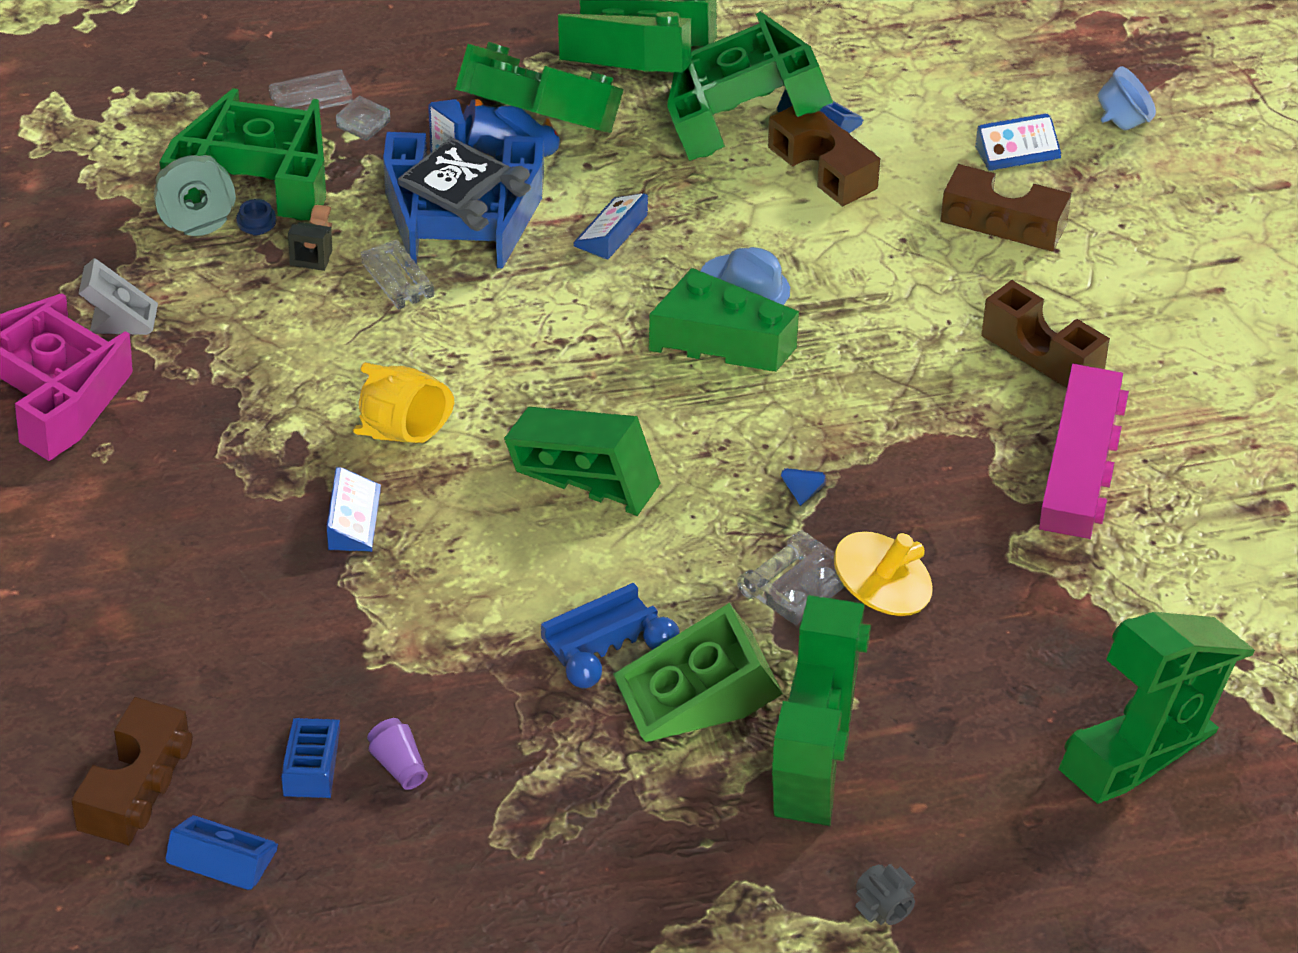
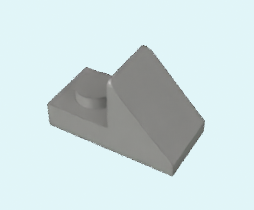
[78,258,158,335]

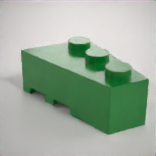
[649,268,799,372]
[504,406,661,516]

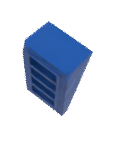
[281,718,340,798]

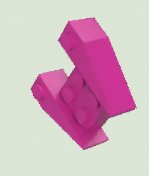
[0,293,133,461]

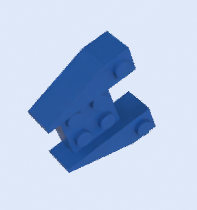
[383,132,544,268]

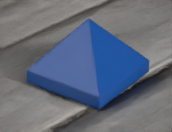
[781,468,826,506]

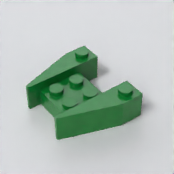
[558,0,717,73]
[667,11,833,161]
[455,42,624,133]
[159,88,326,221]
[772,595,871,826]
[1058,612,1255,804]

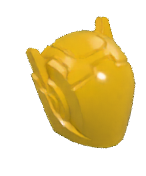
[353,362,454,443]

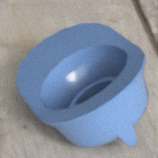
[1097,66,1156,131]
[701,247,790,305]

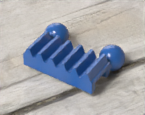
[541,582,680,688]

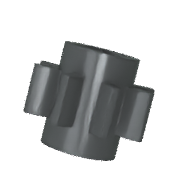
[855,864,916,925]

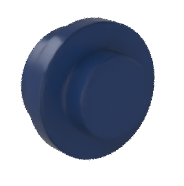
[236,199,277,235]

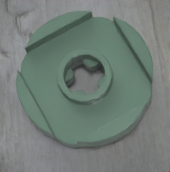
[154,155,236,236]

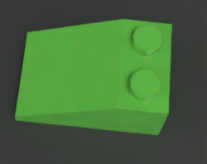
[613,603,783,742]

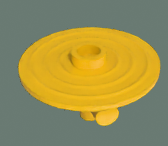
[834,532,932,616]

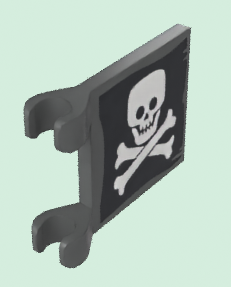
[398,137,531,231]

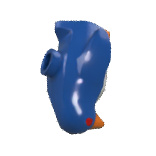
[463,99,560,162]

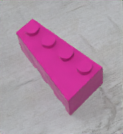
[1039,364,1129,539]

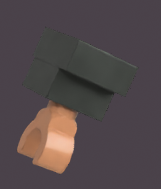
[288,205,332,271]

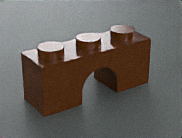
[768,106,881,207]
[940,164,1072,252]
[981,280,1110,388]
[71,697,193,846]

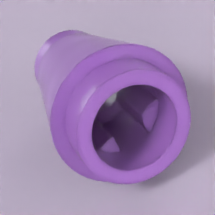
[367,718,428,790]

